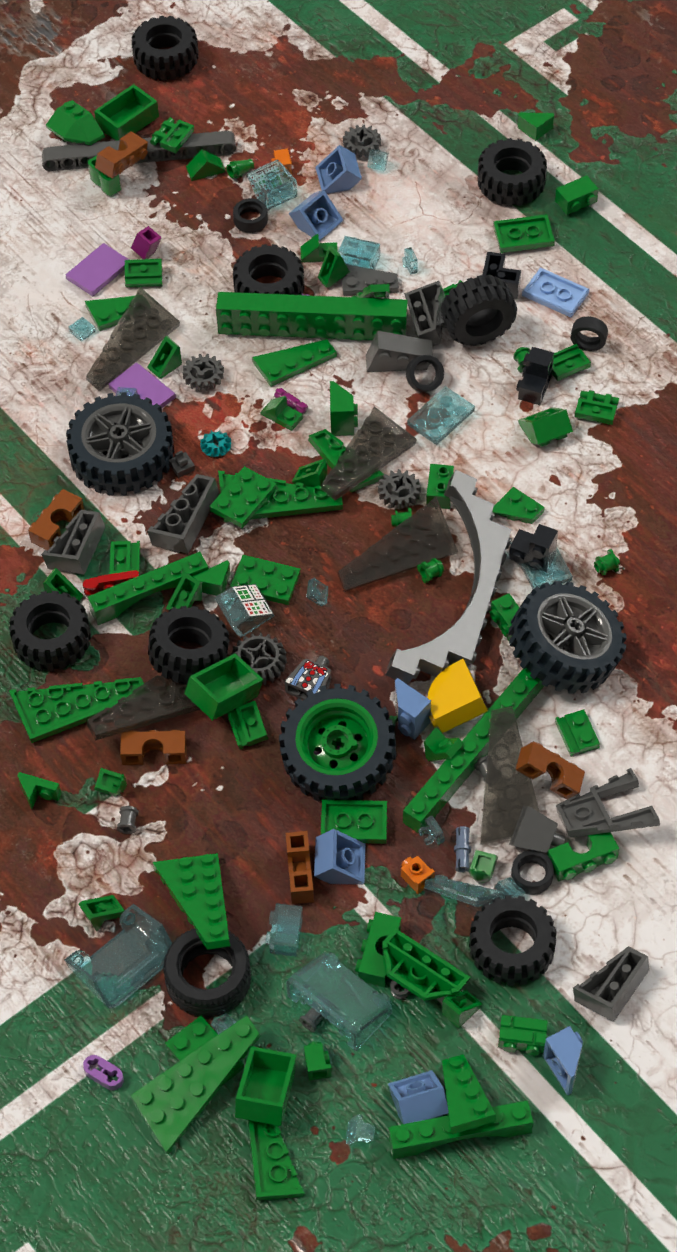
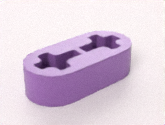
[83,1055,124,1090]

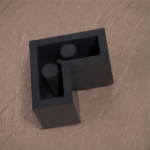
[482,252,521,299]
[516,347,554,405]
[509,524,558,572]

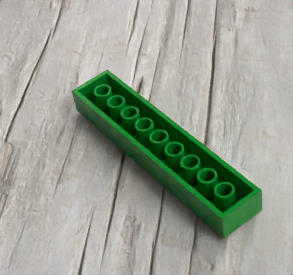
[216,292,408,341]

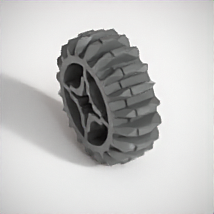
[231,632,287,685]

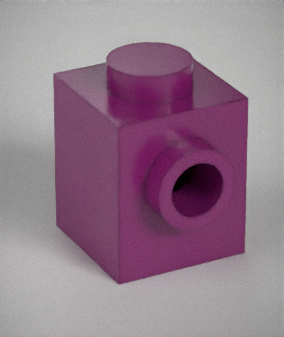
[131,226,162,259]

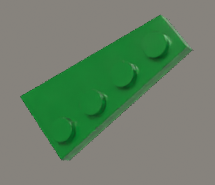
[252,339,337,387]
[308,429,384,493]
[442,1054,496,1135]
[248,1120,304,1201]

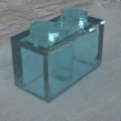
[338,236,380,270]
[266,903,303,957]

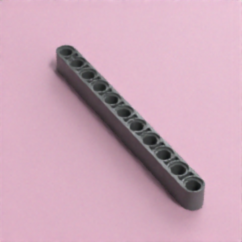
[42,131,236,171]

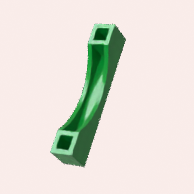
[87,552,209,625]
[389,1100,533,1160]

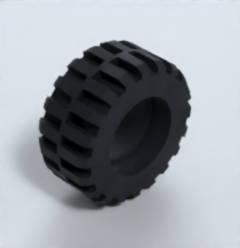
[131,16,199,81]
[477,138,547,207]
[233,244,304,295]
[441,275,517,346]
[9,591,91,671]
[148,606,229,684]
[469,895,557,986]

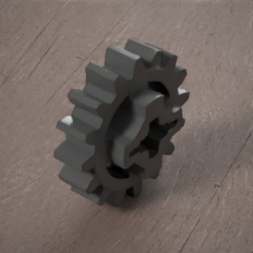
[343,124,381,158]
[183,354,224,391]
[378,469,421,509]

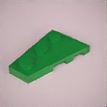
[352,284,390,299]
[85,295,151,331]

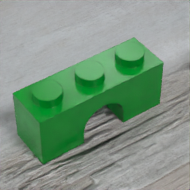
[547,832,620,882]
[355,912,402,987]

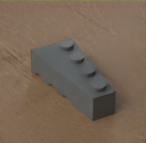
[147,474,219,554]

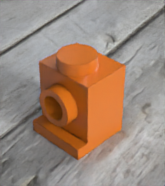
[271,148,292,178]
[401,855,435,894]

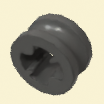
[390,980,410,1000]

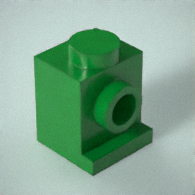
[304,1041,332,1081]

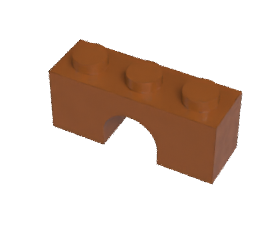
[95,131,148,178]
[28,489,84,551]
[120,730,187,765]
[515,741,585,799]
[285,831,314,904]

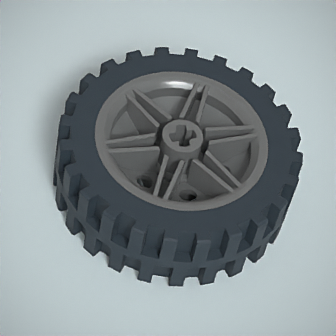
[66,392,174,496]
[508,581,627,694]

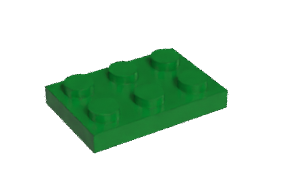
[493,214,555,253]
[209,466,277,529]
[230,555,301,605]
[321,800,387,844]
[165,1016,244,1087]

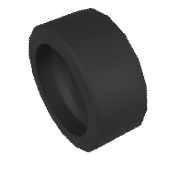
[233,198,268,233]
[570,316,608,351]
[406,355,444,392]
[511,850,554,895]

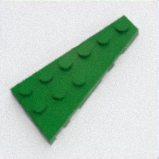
[218,470,343,522]
[9,677,150,743]
[152,853,230,949]
[131,1015,261,1154]

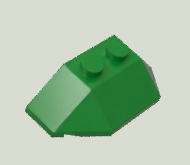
[46,100,105,145]
[382,928,470,1001]

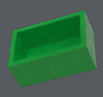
[94,84,159,141]
[184,653,264,721]
[235,1046,297,1126]

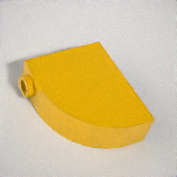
[427,659,488,733]

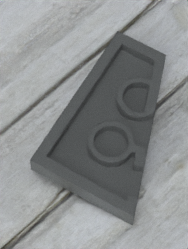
[342,264,399,296]

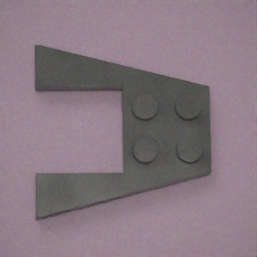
[556,768,660,838]

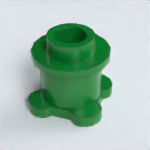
[513,347,531,373]
[391,508,413,532]
[594,549,620,575]
[417,558,444,583]

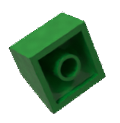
[330,381,358,436]
[518,407,573,446]

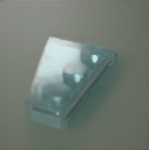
[424,875,505,907]

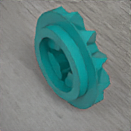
[200,430,232,457]

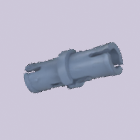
[454,826,471,872]

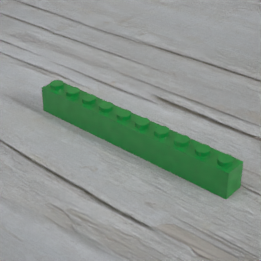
[403,668,544,834]

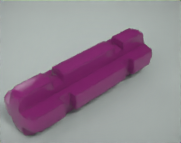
[274,388,308,414]

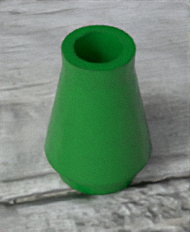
[227,159,254,179]

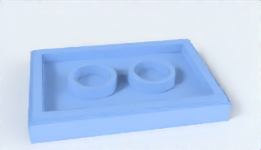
[522,268,589,318]

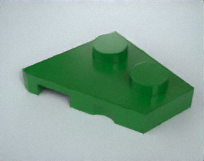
[492,487,545,524]

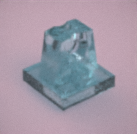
[346,1114,375,1145]

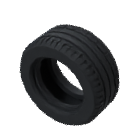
[163,929,251,1017]

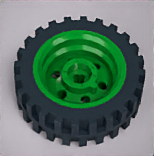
[279,684,396,802]

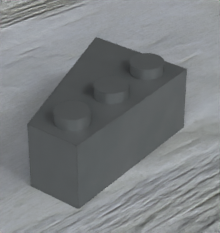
[404,280,445,346]
[366,331,433,372]
[41,510,105,574]
[573,946,649,1022]

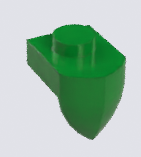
[94,768,127,797]
[469,850,498,884]

